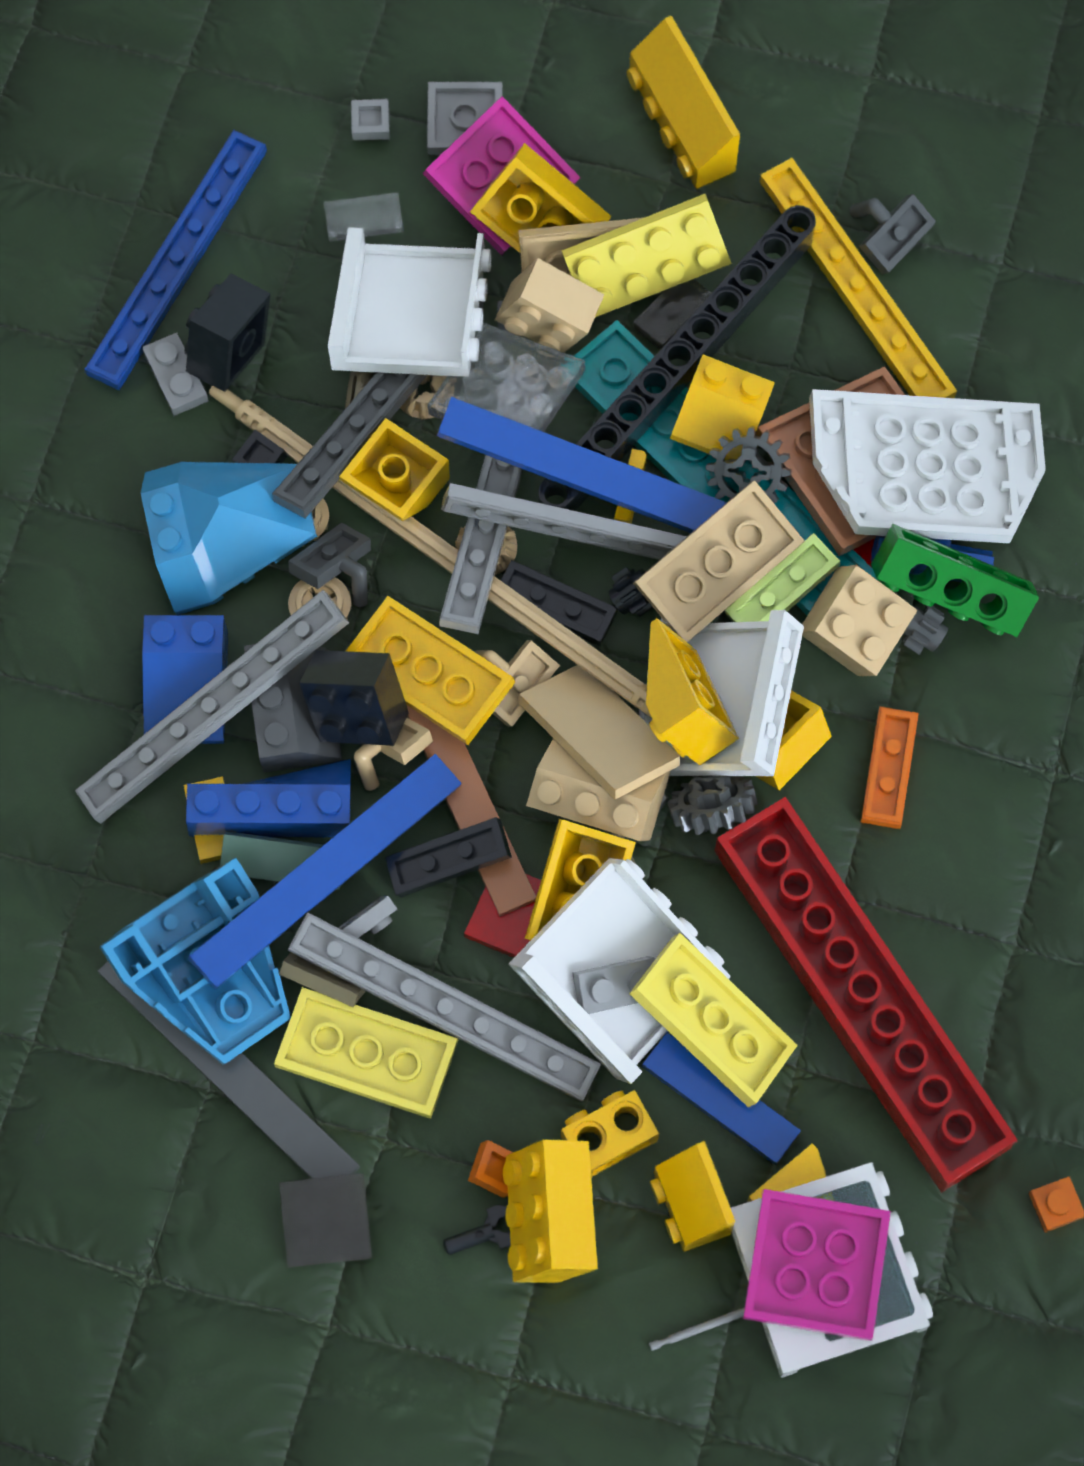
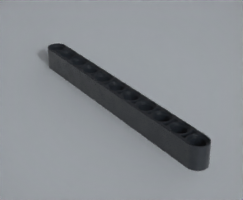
[538,205,816,511]

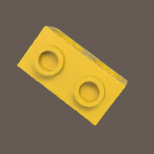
[561,1090,659,1177]

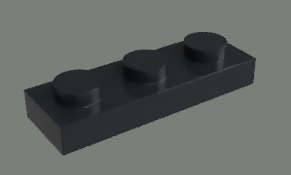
[501,560,617,646]
[385,817,512,897]

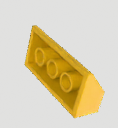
[626,16,740,189]

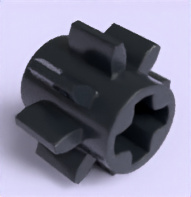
[608,567,653,617]

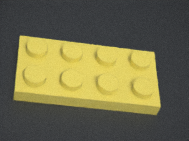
[562,194,732,317]
[629,933,798,1107]
[274,987,458,1119]

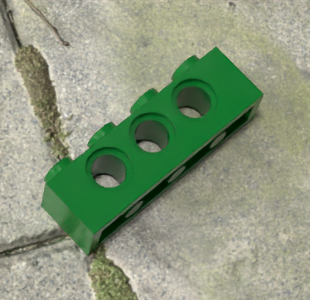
[871,524,1039,637]

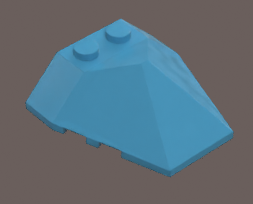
[141,462,317,615]
[100,858,291,1064]

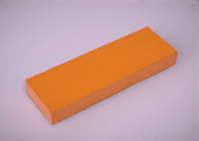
[860,706,919,829]

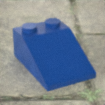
[142,615,228,744]

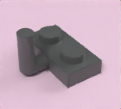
[850,194,936,274]
[288,522,371,607]

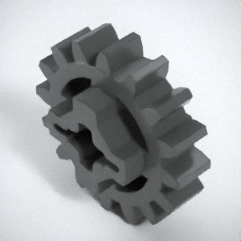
[706,426,792,504]
[668,776,758,835]

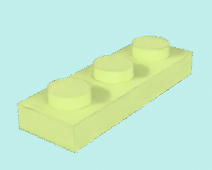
[725,533,840,622]

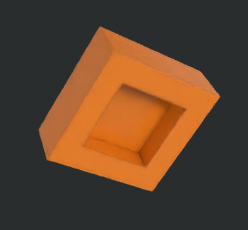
[468,1140,514,1198]
[1028,1176,1084,1232]

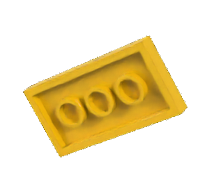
[346,596,516,745]

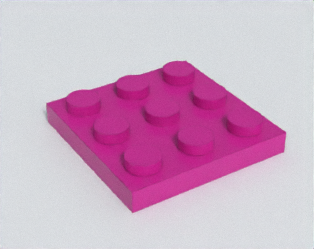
[423,96,580,256]
[743,1189,891,1341]

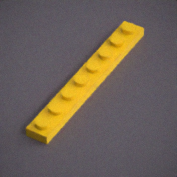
[760,158,957,398]

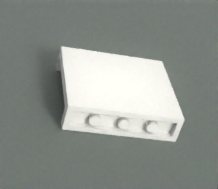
[328,227,491,377]
[639,610,804,776]
[509,858,731,1084]

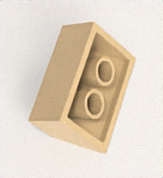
[526,738,671,841]

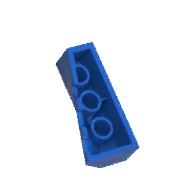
[186,759,351,837]

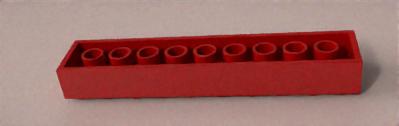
[714,797,1018,1193]

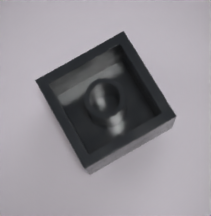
[184,273,270,392]
[299,650,409,746]

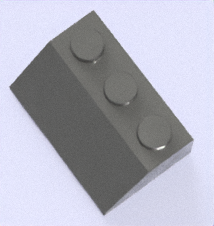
[244,644,342,773]

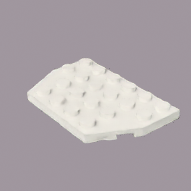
[809,389,1046,543]

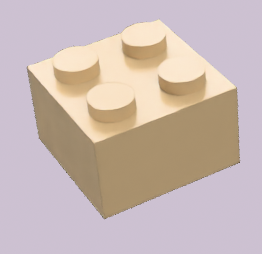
[495,258,604,356]
[802,565,917,676]

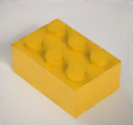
[503,1140,598,1283]

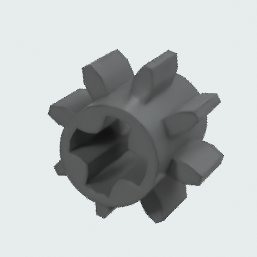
[903,606,949,655]

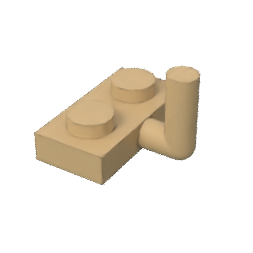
[474,640,560,727]
[354,718,433,791]

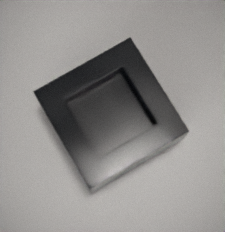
[232,429,287,463]

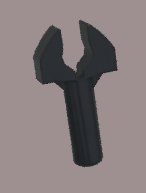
[443,1205,511,1255]

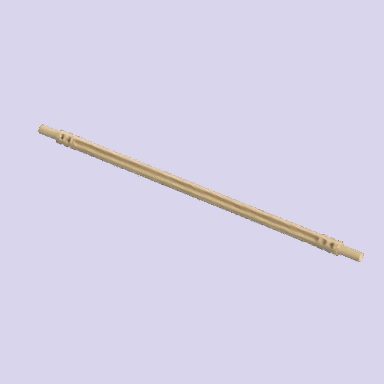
[209,386,652,718]

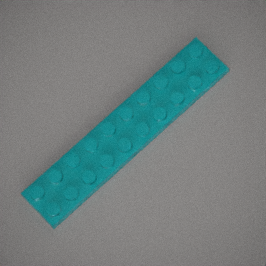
[561,320,878,615]

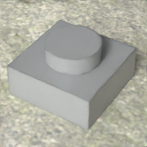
[351,99,390,141]

